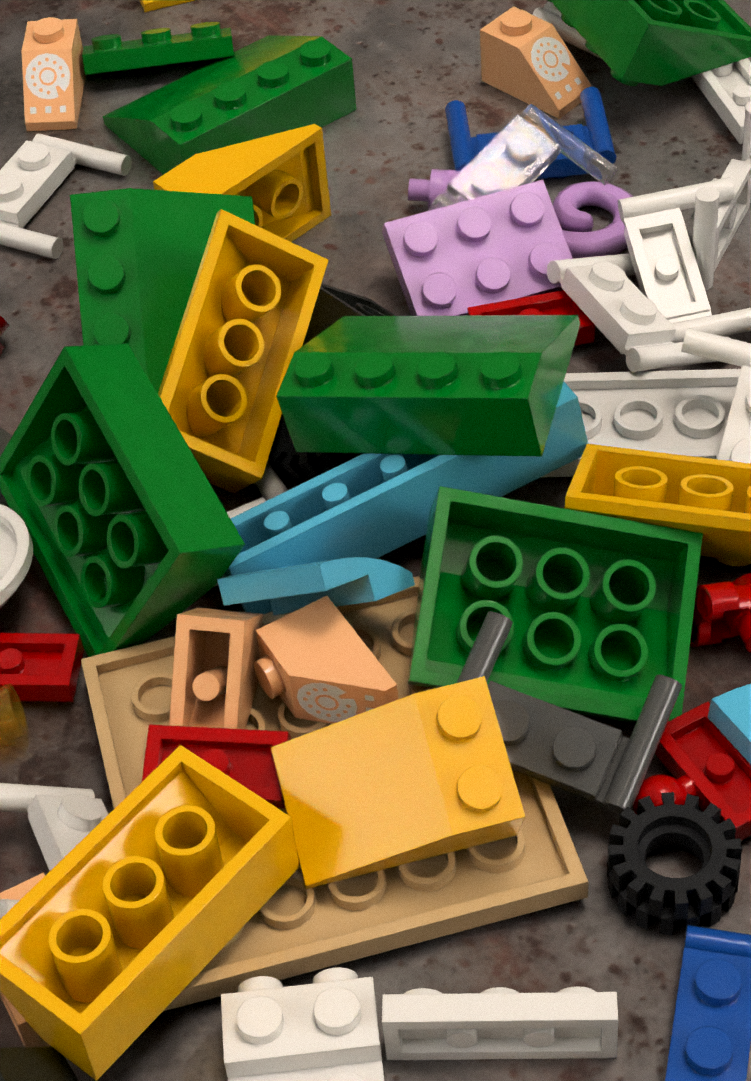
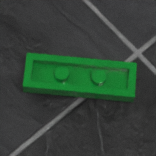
[82,22,234,75]

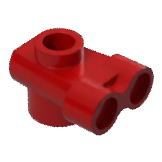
[690,573,751,653]

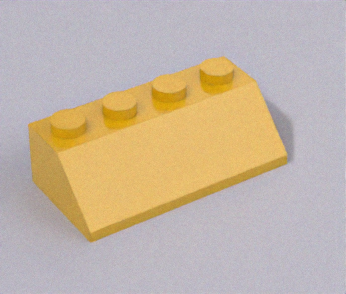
[158,209,328,493]
[565,444,751,566]
[0,745,300,1081]

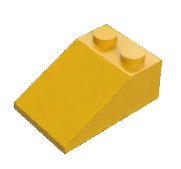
[153,124,331,242]
[271,676,525,889]

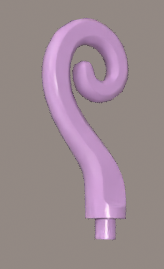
[408,169,633,259]

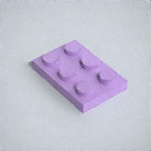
[382,180,573,316]

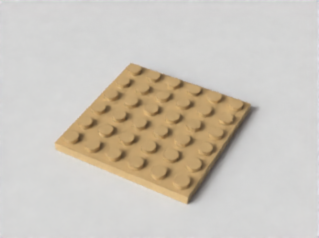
[81,576,588,1011]

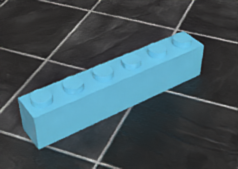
[224,382,588,614]

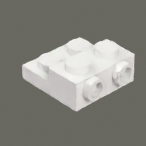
[221,967,384,1081]

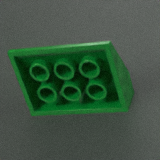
[547,0,751,86]
[103,35,357,175]
[70,188,255,393]
[276,315,580,457]
[0,343,245,657]
[408,486,703,724]

